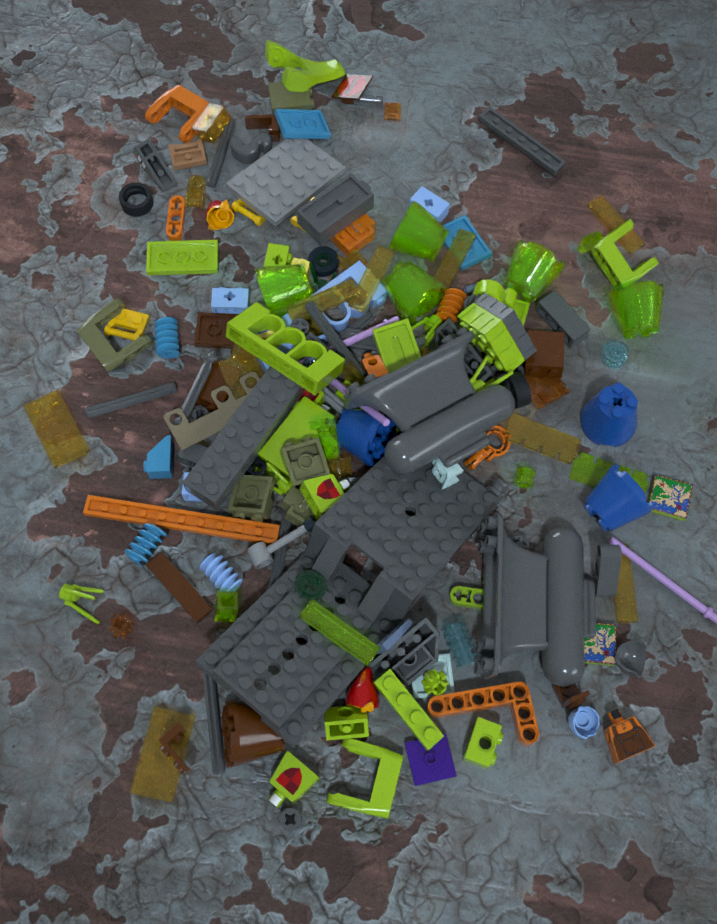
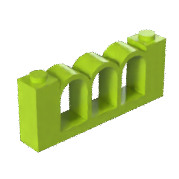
[226,302,345,396]

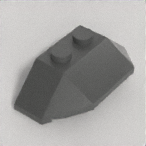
[435,318,494,382]
[365,617,440,687]

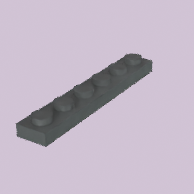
[478,106,566,176]

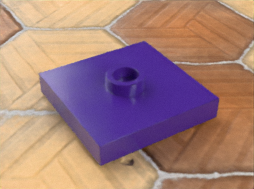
[404,733,457,787]

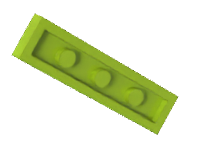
[373,669,444,751]

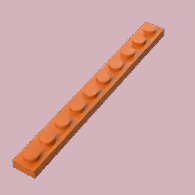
[83,495,280,545]

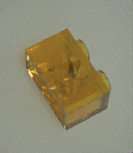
[192,103,231,144]

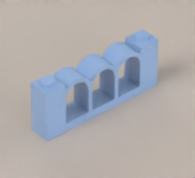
[281,260,387,359]

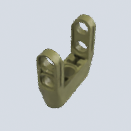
[76,298,153,372]

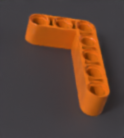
[426,682,539,746]

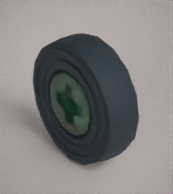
[308,246,339,277]

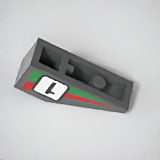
[133,138,178,192]

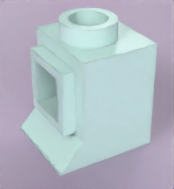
[432,458,464,490]

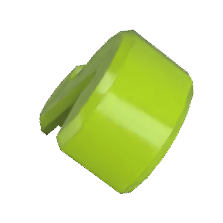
[472,279,518,309]

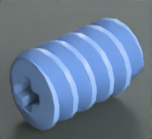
[200,553,243,597]

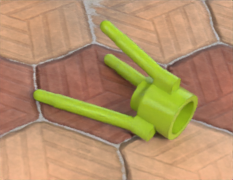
[411,315,443,352]
[469,356,514,392]
[266,462,296,496]
[59,584,104,624]

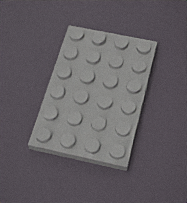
[226,138,346,227]

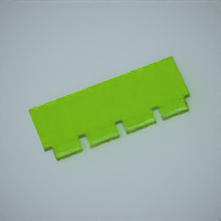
[569,452,649,496]

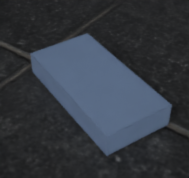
[373,619,413,654]

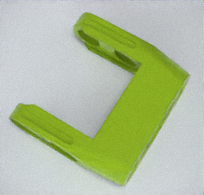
[591,218,659,290]
[326,738,403,819]

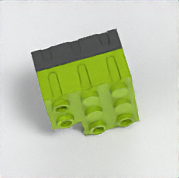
[457,293,537,373]

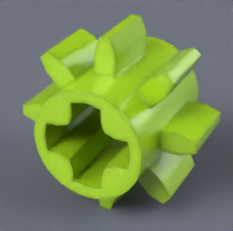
[421,669,449,696]

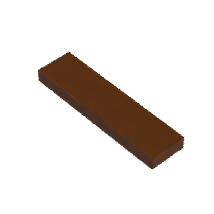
[146,552,213,624]

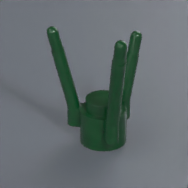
[309,262,337,292]

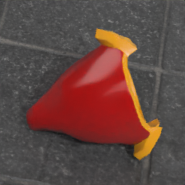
[206,199,234,230]
[345,667,380,713]

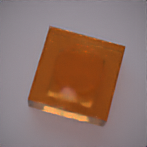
[384,102,401,121]

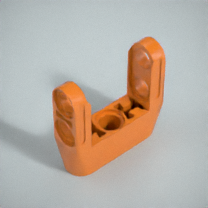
[145,85,214,143]

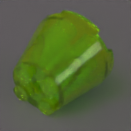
[389,201,450,262]
[504,240,565,303]
[382,262,447,325]
[254,264,313,318]
[608,281,664,340]

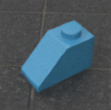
[143,435,174,479]

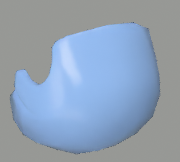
[568,705,600,739]

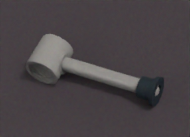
[247,515,316,569]

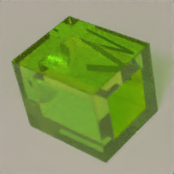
[214,591,238,622]

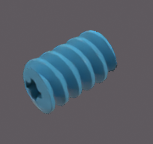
[154,317,180,359]
[124,523,168,567]

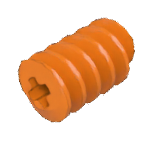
[435,288,467,323]

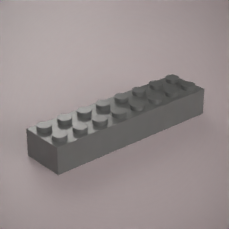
[182,366,305,511]

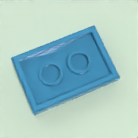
[274,109,331,139]
[435,215,492,271]

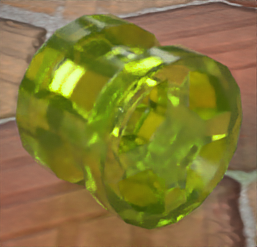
[514,467,536,489]

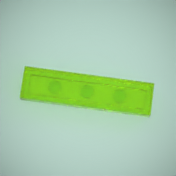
[299,599,380,666]

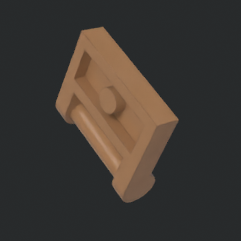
[168,138,207,170]

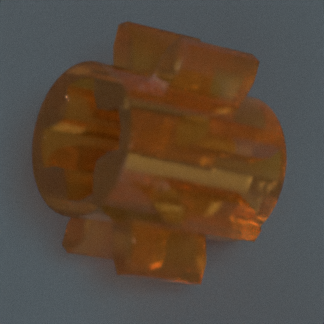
[107,613,134,639]

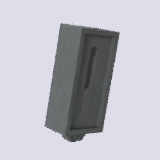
[297,173,374,246]

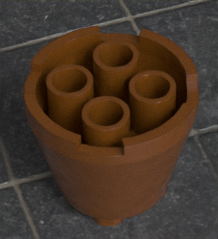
[222,700,285,767]

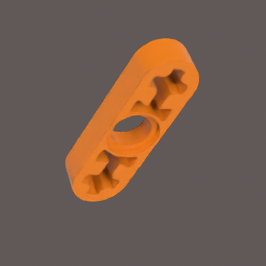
[166,195,186,241]

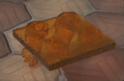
[525,376,570,410]

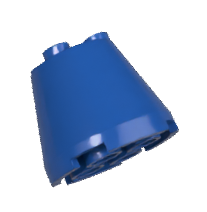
[581,383,638,447]
[332,408,397,467]
[584,464,655,532]

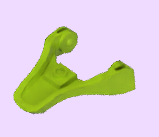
[265,40,345,92]

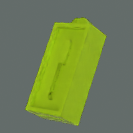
[372,319,421,373]

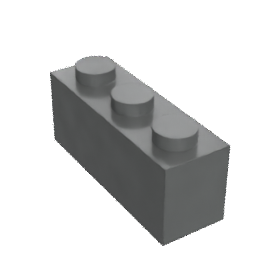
[535,291,590,349]

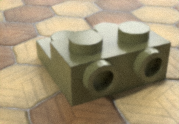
[280,437,331,487]
[228,475,275,522]

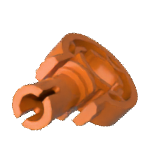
[464,425,511,471]

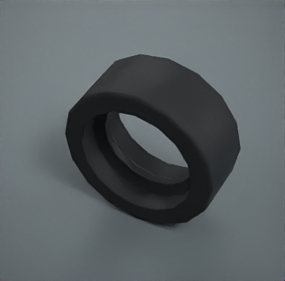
[119,182,153,217]
[503,371,531,409]

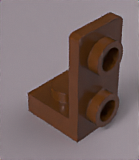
[245,114,280,142]
[552,684,590,710]
[159,722,192,775]

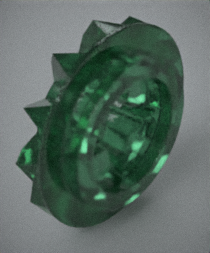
[294,570,327,602]

